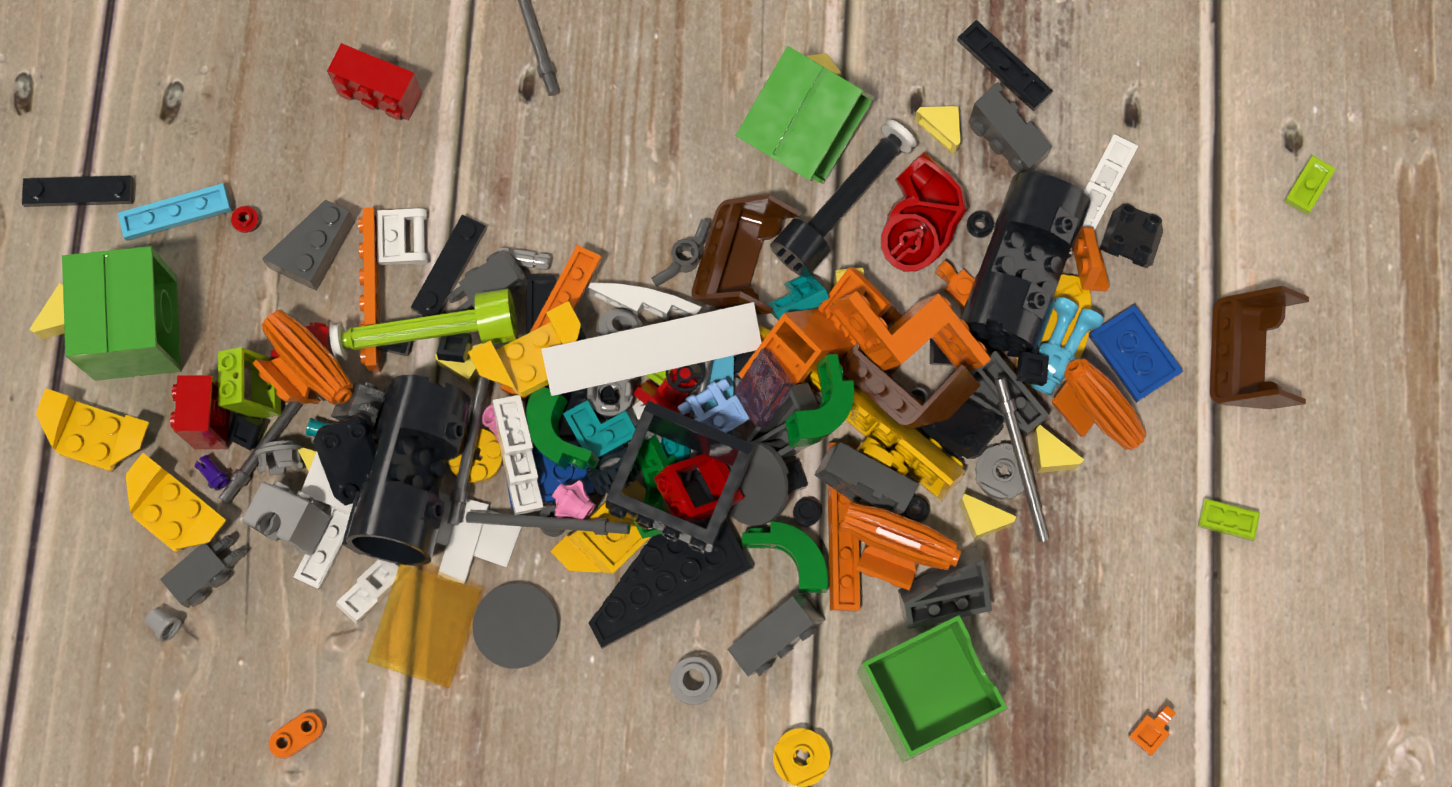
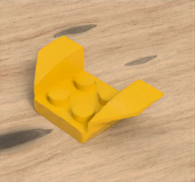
[468,301,581,397]
[36,388,149,472]
[126,453,227,553]
[550,480,650,574]

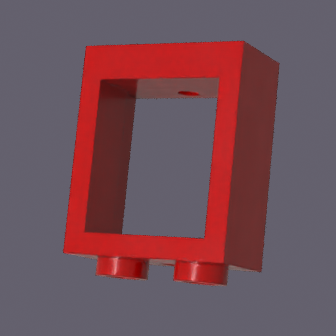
[654,454,744,523]

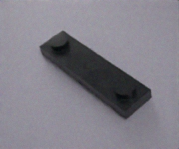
[957,20,1053,111]
[22,175,133,207]
[410,215,487,317]

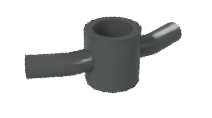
[651,219,711,287]

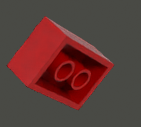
[327,43,422,121]
[170,375,230,449]

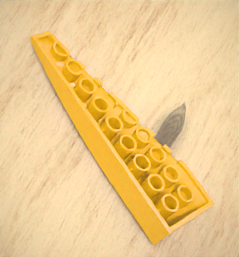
[758,324,966,502]

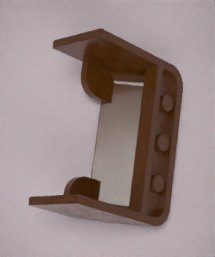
[691,194,801,315]
[1210,286,1309,409]
[841,306,981,429]

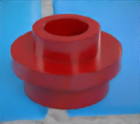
[231,206,259,233]

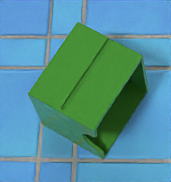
[735,46,874,184]
[62,246,181,381]
[857,615,1007,763]

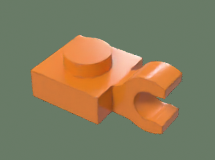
[935,260,974,309]
[1128,705,1176,756]

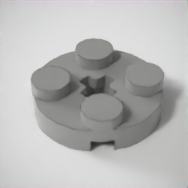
[975,443,1032,500]

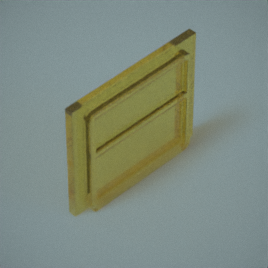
[367,564,481,688]

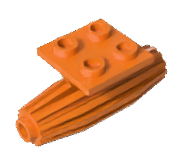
[252,310,353,405]
[1051,359,1146,450]
[841,503,961,590]

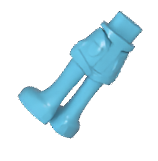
[1031,297,1104,396]

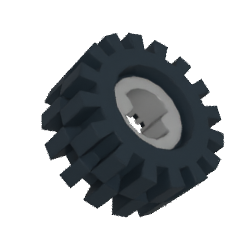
[586,446,641,495]

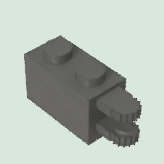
[447,251,528,312]
[331,382,386,427]
[160,535,245,608]

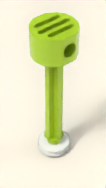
[329,289,518,361]

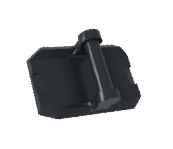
[1099,204,1163,268]
[920,399,1004,460]
[313,415,377,506]

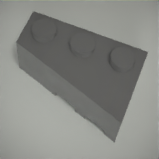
[969,82,1052,173]
[262,200,355,291]
[968,351,1049,436]
[746,383,819,461]
[814,442,920,514]
[898,547,992,629]
[727,593,825,676]

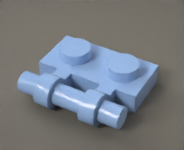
[677,378,750,433]

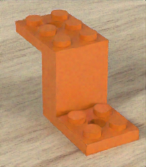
[738,267,891,409]
[828,291,991,371]

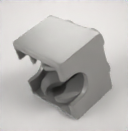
[242,481,330,556]

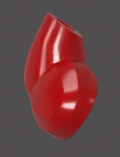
[881,152,967,272]

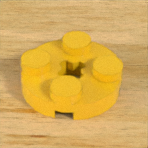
[447,428,503,484]
[856,437,909,477]
[773,728,831,787]

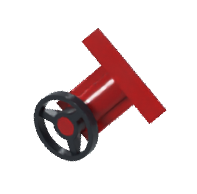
[633,362,705,417]

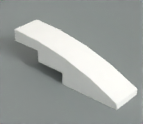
[1081,134,1138,231]
[588,283,702,321]
[492,395,543,515]
[336,560,414,624]

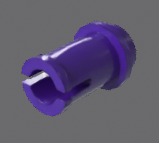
[194,455,229,491]

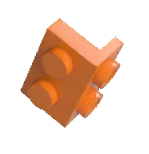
[1074,227,1110,292]

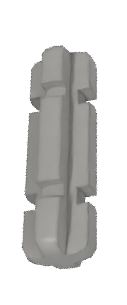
[498,247,550,270]

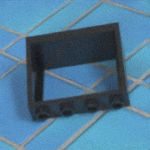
[606,401,754,552]

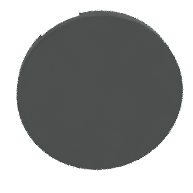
[726,441,790,526]
[472,583,558,669]

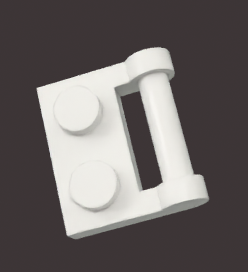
[377,208,428,266]

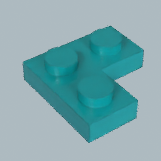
[768,274,829,320]
[563,400,635,458]

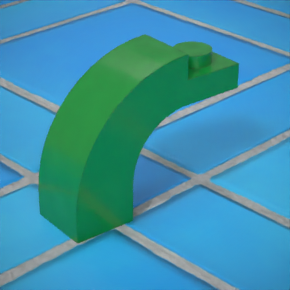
[785,354,854,448]
[526,387,599,471]
[633,434,682,539]
[742,521,828,593]

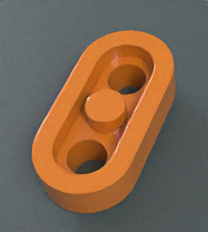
[269,712,324,759]

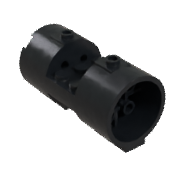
[960,172,1091,358]
[342,375,472,566]

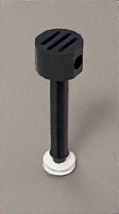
[770,119,917,278]

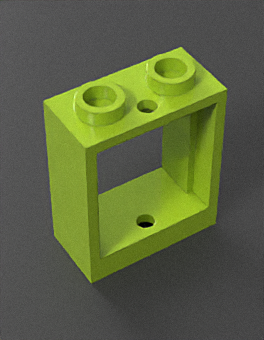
[218,347,281,419]

